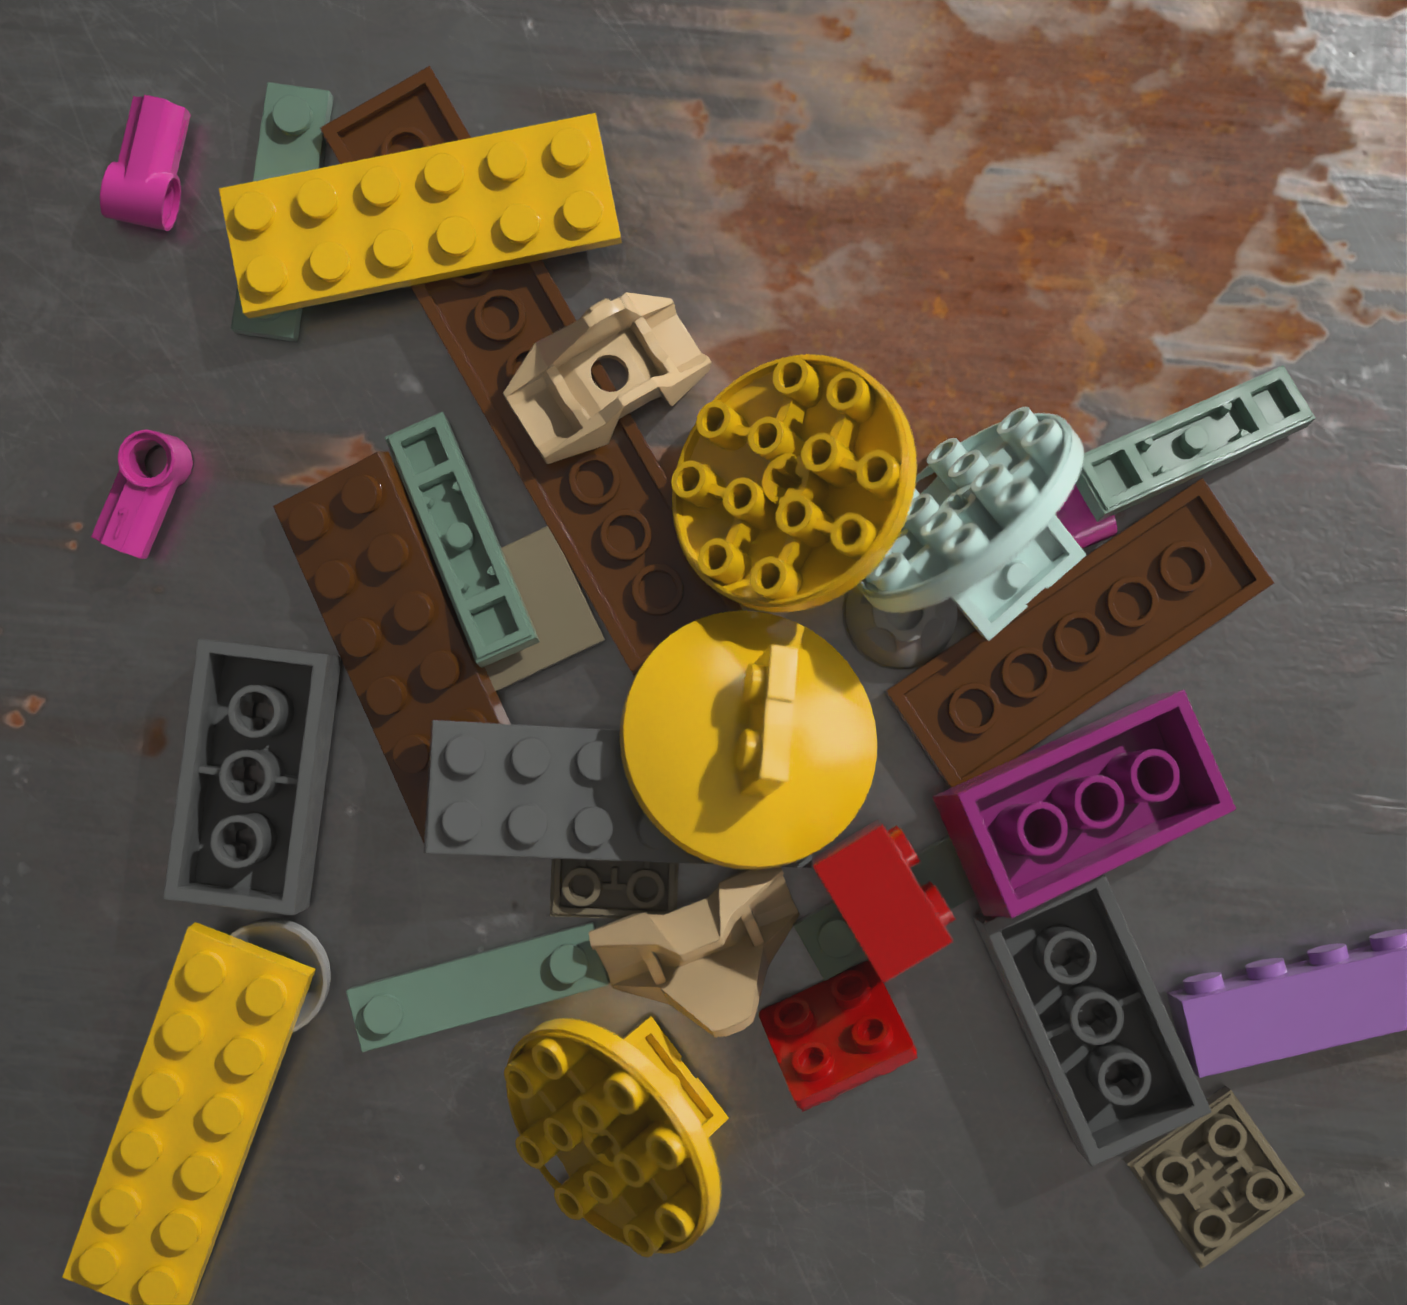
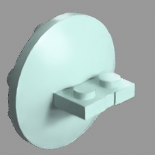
[856,407,1086,641]

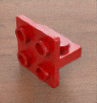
[758,961,918,1112]

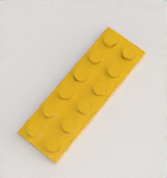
[219,113,622,318]
[62,922,316,1305]

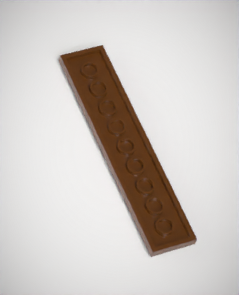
[320,66,743,677]

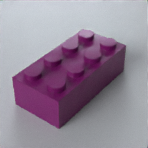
[933,689,1236,918]

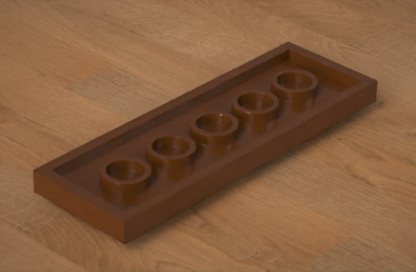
[273,451,511,843]
[884,478,1274,788]

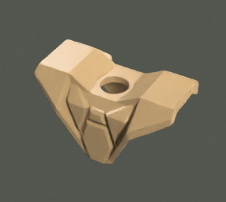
[503,292,711,464]
[589,867,800,1037]

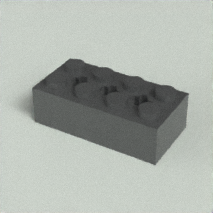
[163,638,341,915]
[973,874,1212,1167]

